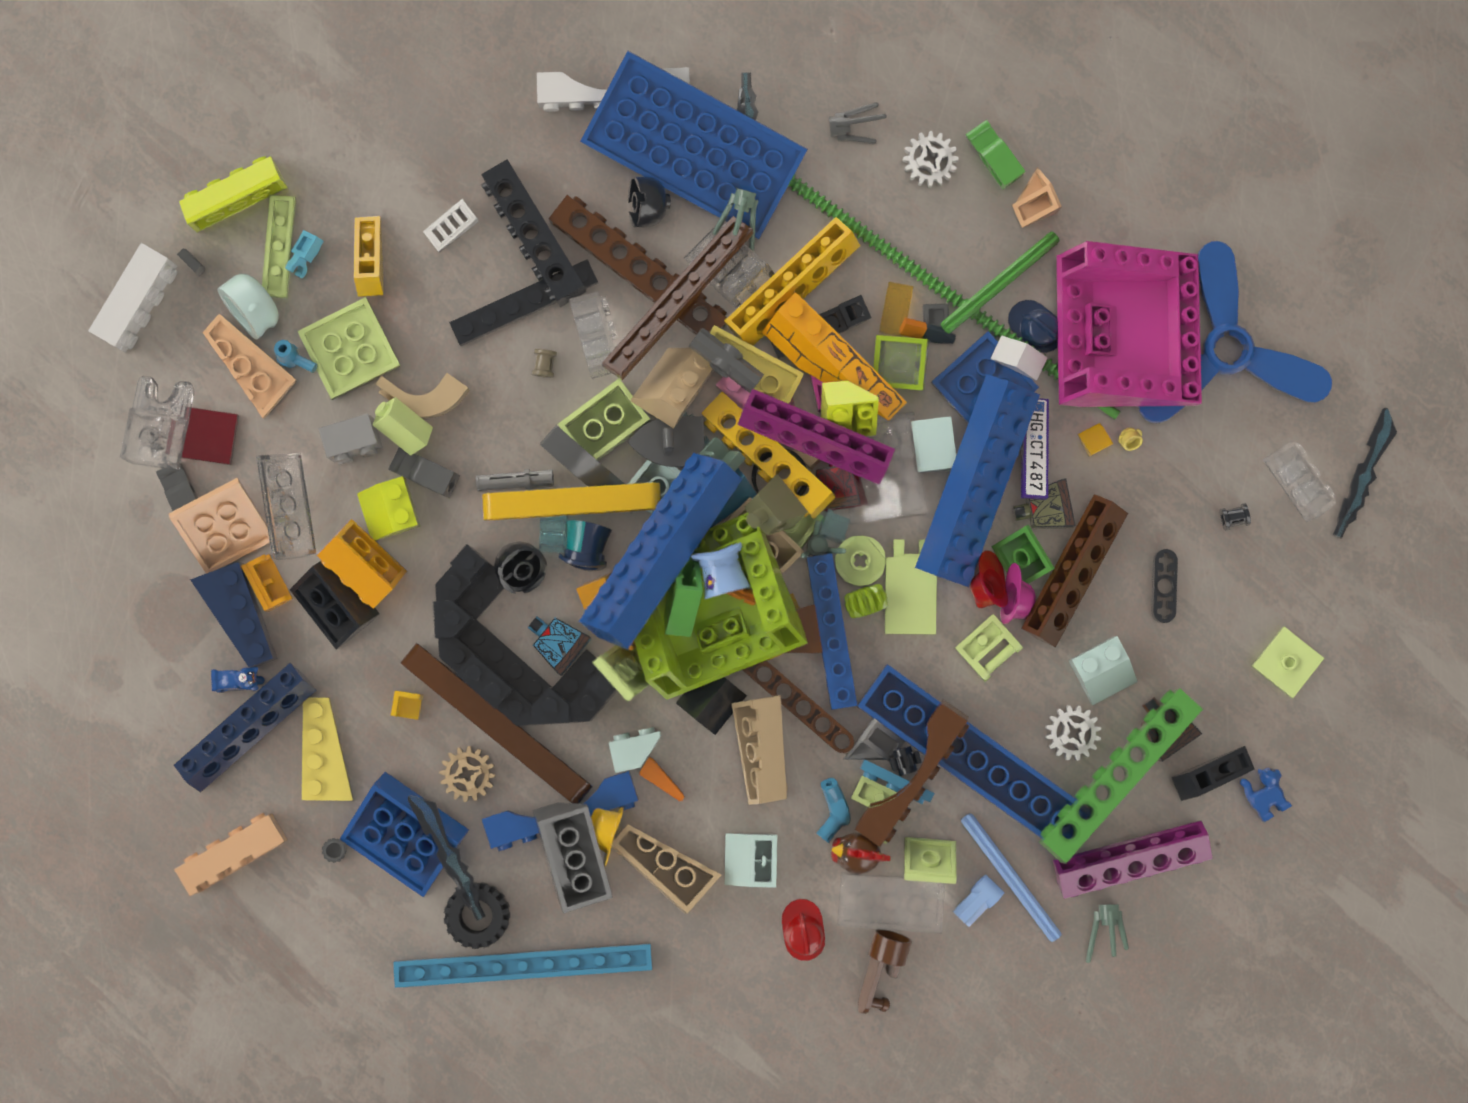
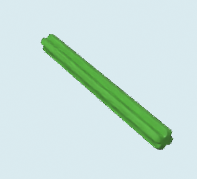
[941,231,1060,334]

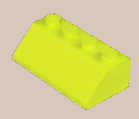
[179,156,288,232]

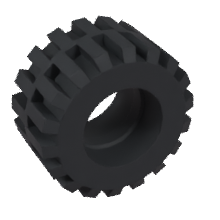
[444,882,511,949]

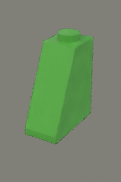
[664,556,703,637]

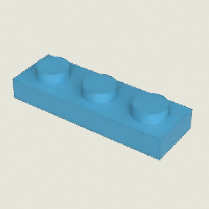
[860,759,935,805]

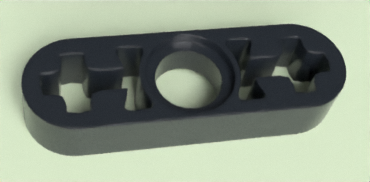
[1151,549,1178,623]

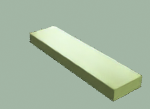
[262,195,296,298]

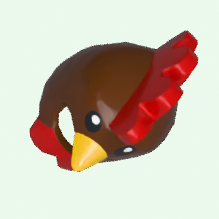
[831,832,891,874]

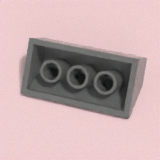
[532,803,613,913]

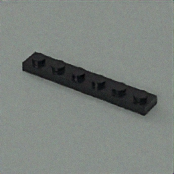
[449,259,598,347]

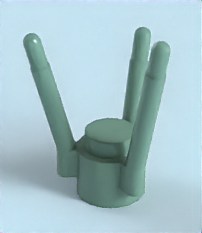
[713,188,758,252]
[801,520,846,558]
[1086,904,1129,963]

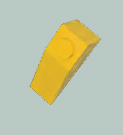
[354,216,384,297]

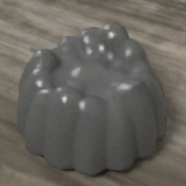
[322,838,346,863]

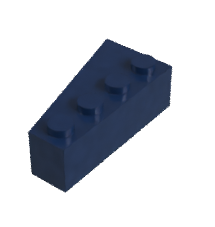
[190,562,278,667]

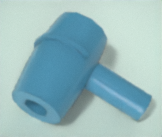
[274,340,317,373]

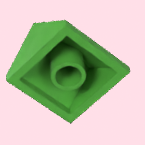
[991,524,1055,584]

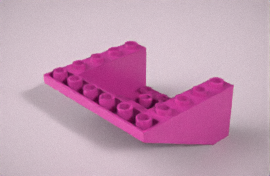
[1057,241,1202,407]

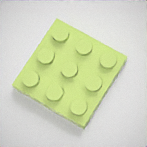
[297,297,401,400]

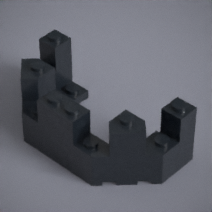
[433,544,618,726]

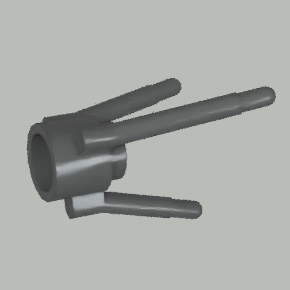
[829,102,887,144]

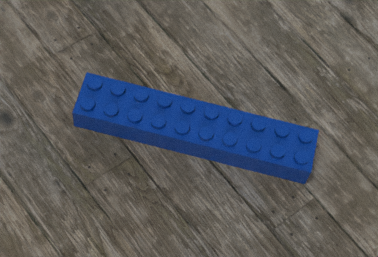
[856,664,1091,839]

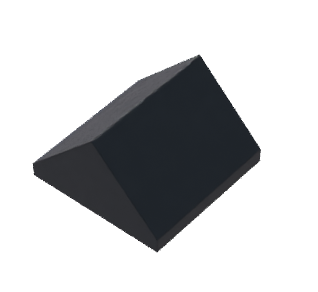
[676,677,747,735]

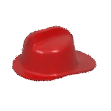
[970,550,1008,608]
[782,899,825,961]

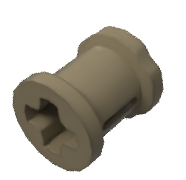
[532,349,557,378]

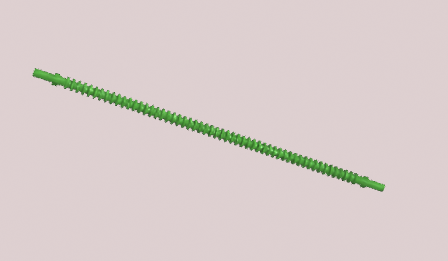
[788,174,1120,420]

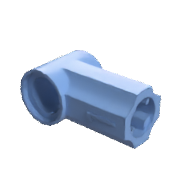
[953,874,1005,927]

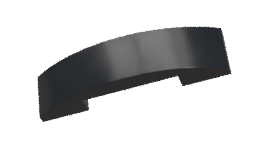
[770,295,872,359]

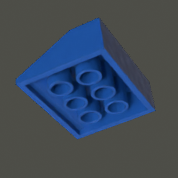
[340,772,469,897]

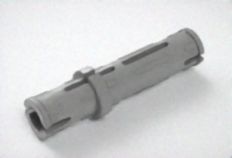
[476,469,554,491]

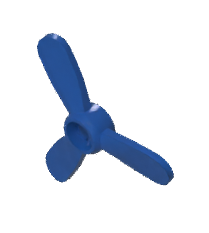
[1138,241,1332,423]

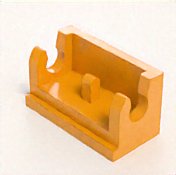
[241,554,293,612]

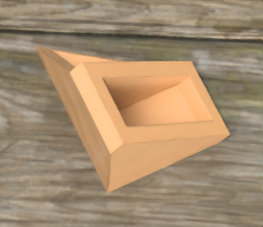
[1012,167,1062,228]

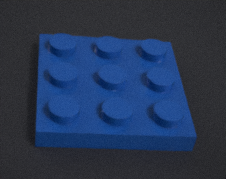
[931,331,1039,424]

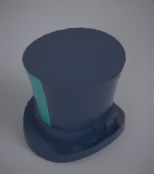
[558,520,612,571]

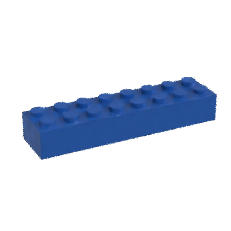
[915,374,1040,587]
[579,453,742,649]

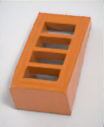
[639,757,685,801]

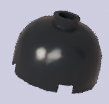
[628,177,671,227]
[494,541,547,594]

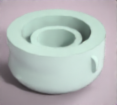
[218,274,279,339]

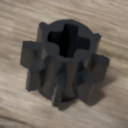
[889,746,922,776]

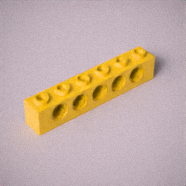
[724,217,860,346]
[701,391,835,519]

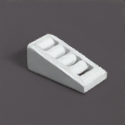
[423,199,479,252]

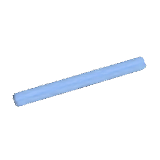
[961,813,1062,942]

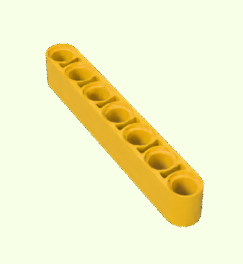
[482,483,661,521]

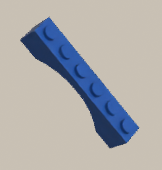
[482,771,639,852]

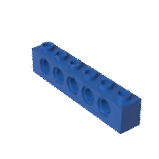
[806,553,857,710]

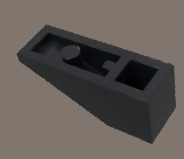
[1171,746,1255,801]

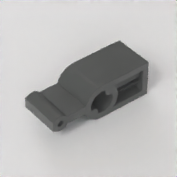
[388,447,460,498]
[156,460,198,511]

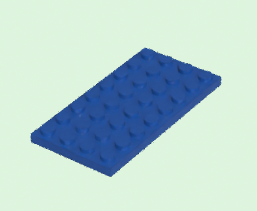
[580,50,808,239]

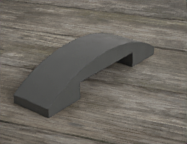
[540,425,625,487]

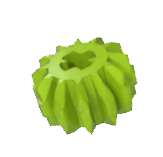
[844,584,888,619]

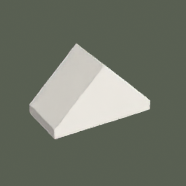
[991,336,1048,381]

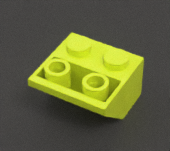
[821,381,879,437]

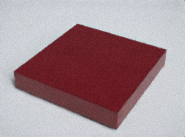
[179,407,239,465]

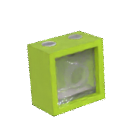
[873,335,929,391]

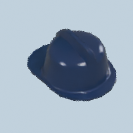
[1008,300,1058,353]

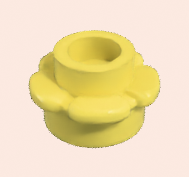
[1118,427,1143,451]

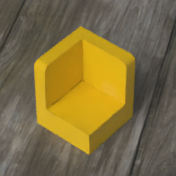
[391,690,423,720]

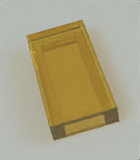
[879,282,914,337]

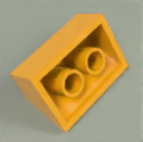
[317,519,407,609]

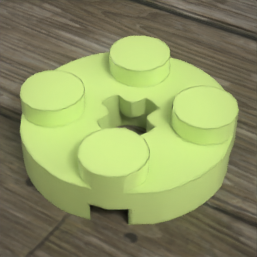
[835,535,886,587]

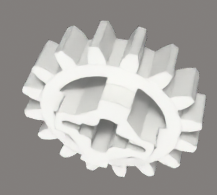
[903,131,958,188]
[1045,705,1101,761]

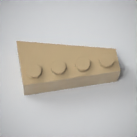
[611,825,721,914]

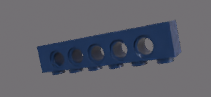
[174,663,317,793]

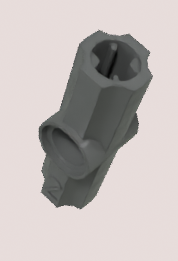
[689,328,764,393]

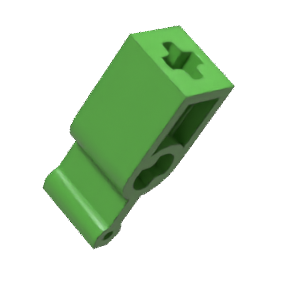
[965,120,1026,190]

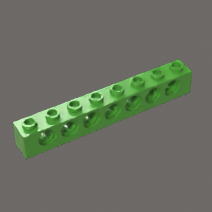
[1039,688,1203,863]

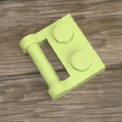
[955,614,1023,682]

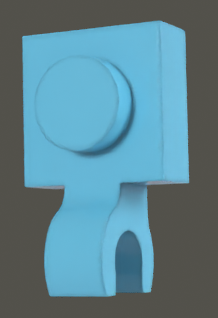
[285,230,324,278]

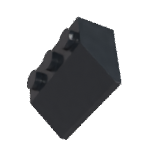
[289,561,380,650]

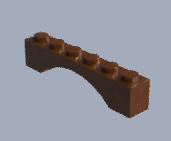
[855,699,969,847]

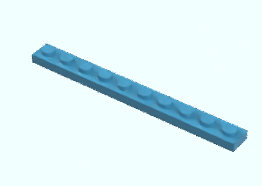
[393,943,652,988]

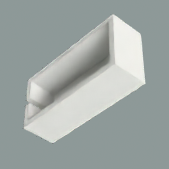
[88,243,177,353]

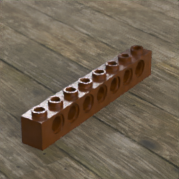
[548,195,727,335]

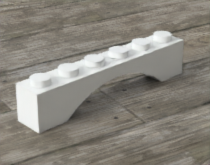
[537,68,690,112]

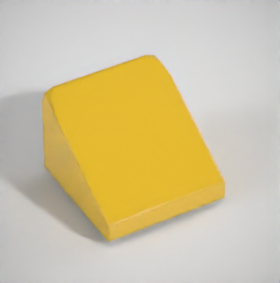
[1077,423,1113,457]

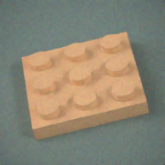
[169,478,275,573]

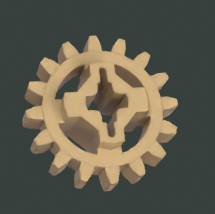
[439,746,496,802]

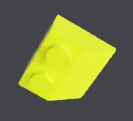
[357,476,421,541]

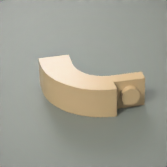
[376,373,470,419]

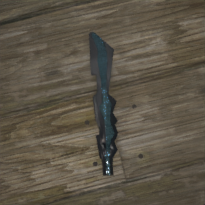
[1333,408,1397,539]
[407,795,486,921]

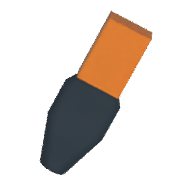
[899,318,956,344]

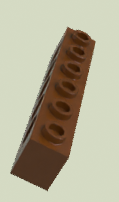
[1021,494,1129,648]

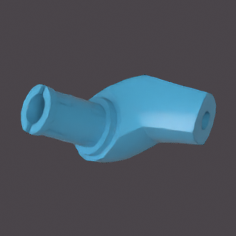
[816,778,851,843]

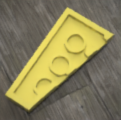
[710,325,804,404]
[302,698,354,801]

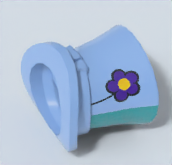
[691,542,751,599]

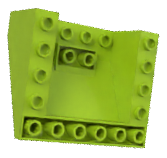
[613,513,808,700]

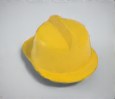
[591,807,623,867]

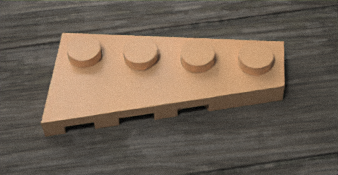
[203,314,297,419]

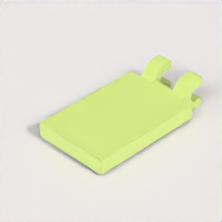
[884,539,937,635]

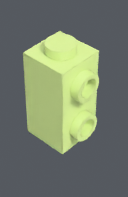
[373,397,433,455]

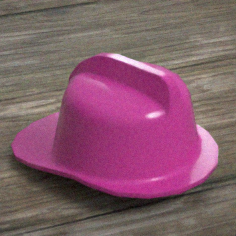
[1000,563,1036,624]

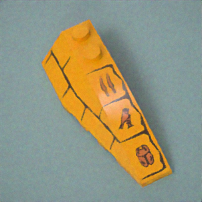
[762,292,907,421]

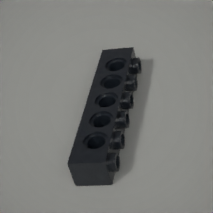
[481,159,586,307]

